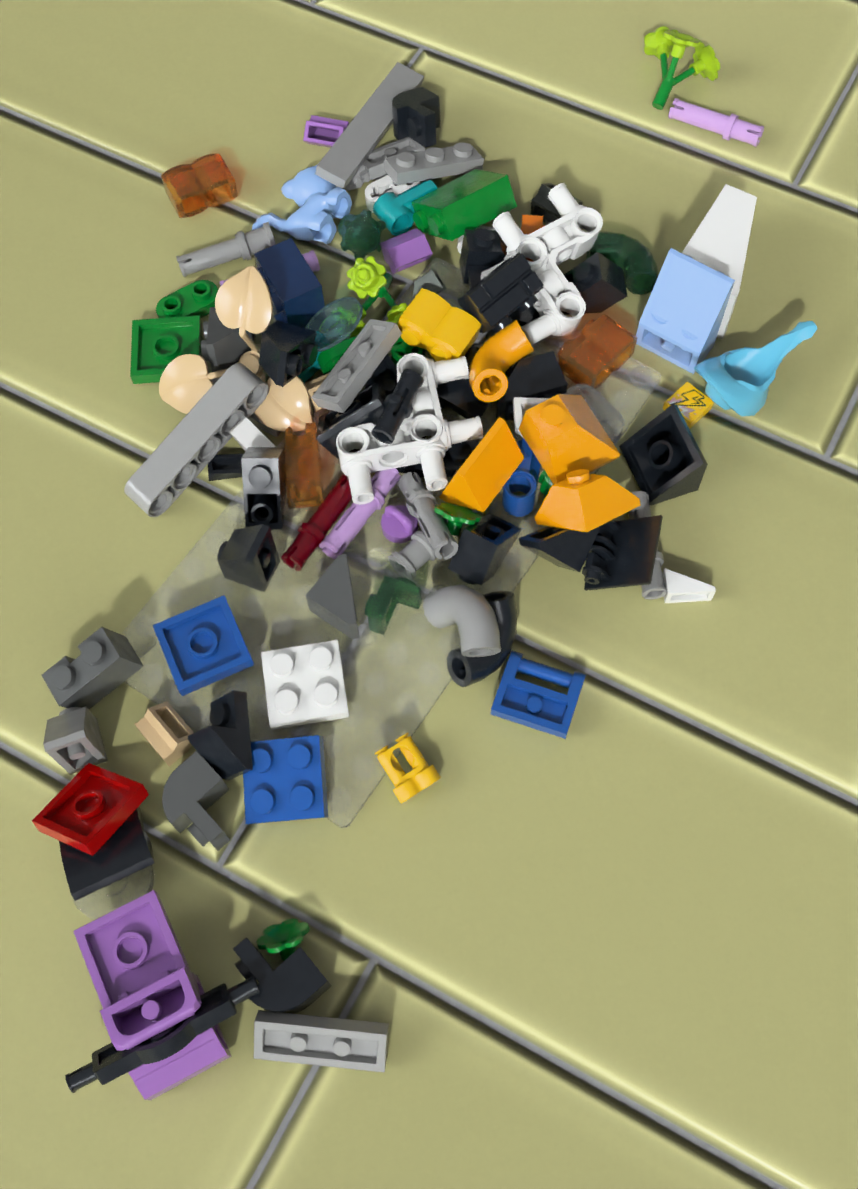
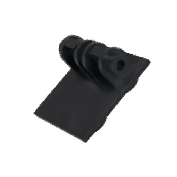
[582,515,663,591]

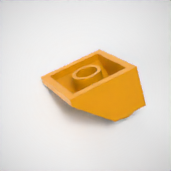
[519,394,621,484]
[535,469,641,532]

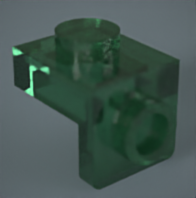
[364,576,422,635]

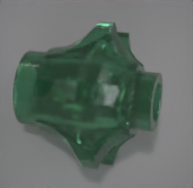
[338,209,386,260]

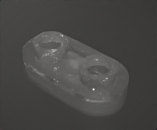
[565,384,624,444]

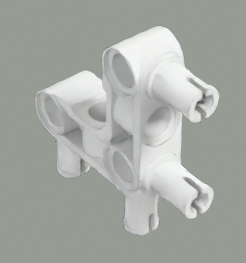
[480,183,603,345]
[336,353,483,505]

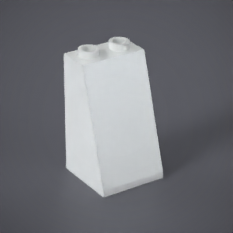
[682,184,757,340]

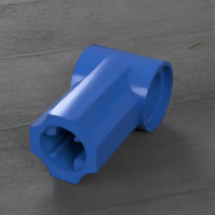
[502,438,541,517]

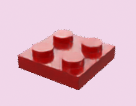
[32,763,149,856]

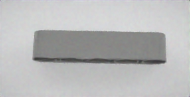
[124,363,269,518]

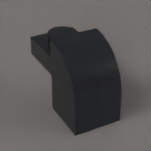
[392,87,440,148]
[233,937,332,1014]

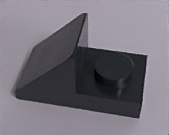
[188,690,253,781]

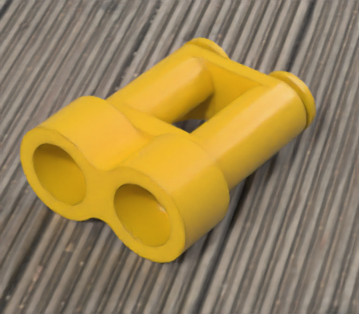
[374,732,441,803]

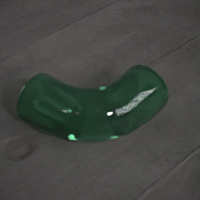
[586,231,659,295]

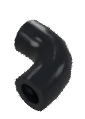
[447,591,517,687]

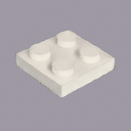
[261,640,350,730]

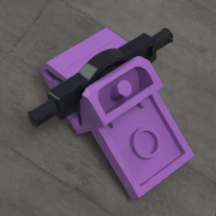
[65,890,261,1100]

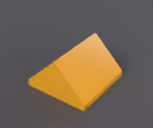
[439,417,524,512]

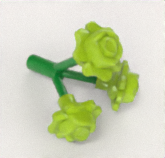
[332,256,408,340]

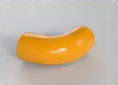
[469,320,534,402]

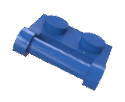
[491,650,586,739]

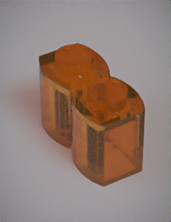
[161,153,238,218]
[558,314,638,394]

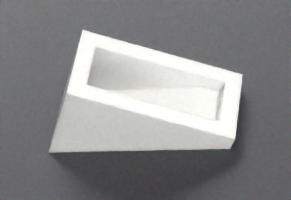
[229,416,276,451]
[662,568,716,603]

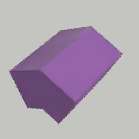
[303,115,349,148]
[380,228,433,274]

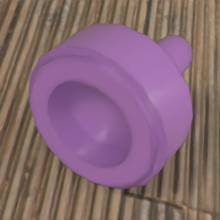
[381,505,418,544]

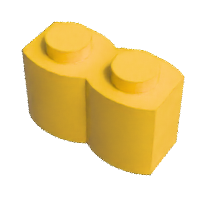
[398,288,482,361]

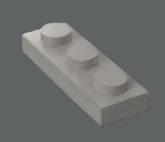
[384,143,484,185]
[311,319,402,413]
[254,1010,389,1072]

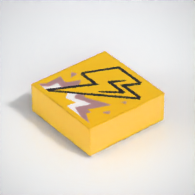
[663,381,714,429]

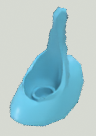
[694,321,818,417]

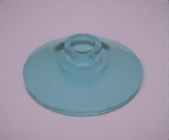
[305,297,363,352]

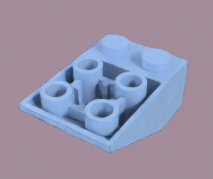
[635,248,735,374]

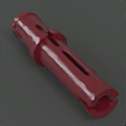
[281,473,352,571]

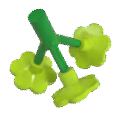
[644,26,720,110]

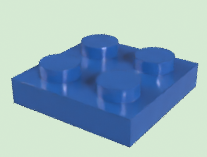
[152,595,254,696]
[243,735,329,824]

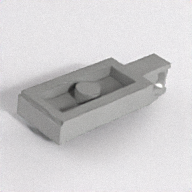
[345,137,426,191]

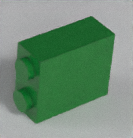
[411,169,517,241]

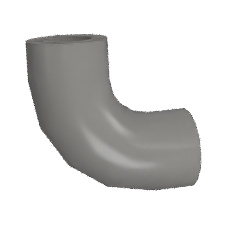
[423,585,501,657]

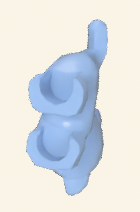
[251,163,352,244]

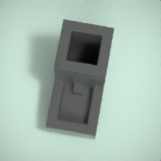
[162,751,230,851]

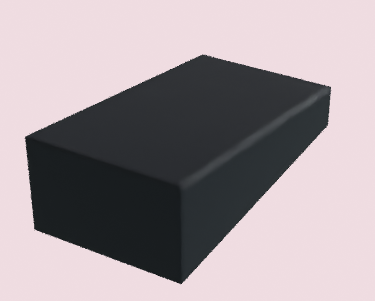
[208,454,243,481]

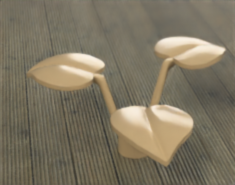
[159,266,315,432]

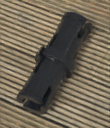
[371,369,424,444]

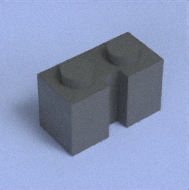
[42,627,144,709]

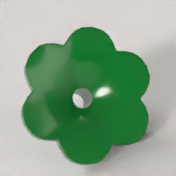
[434,503,481,536]
[256,918,310,961]

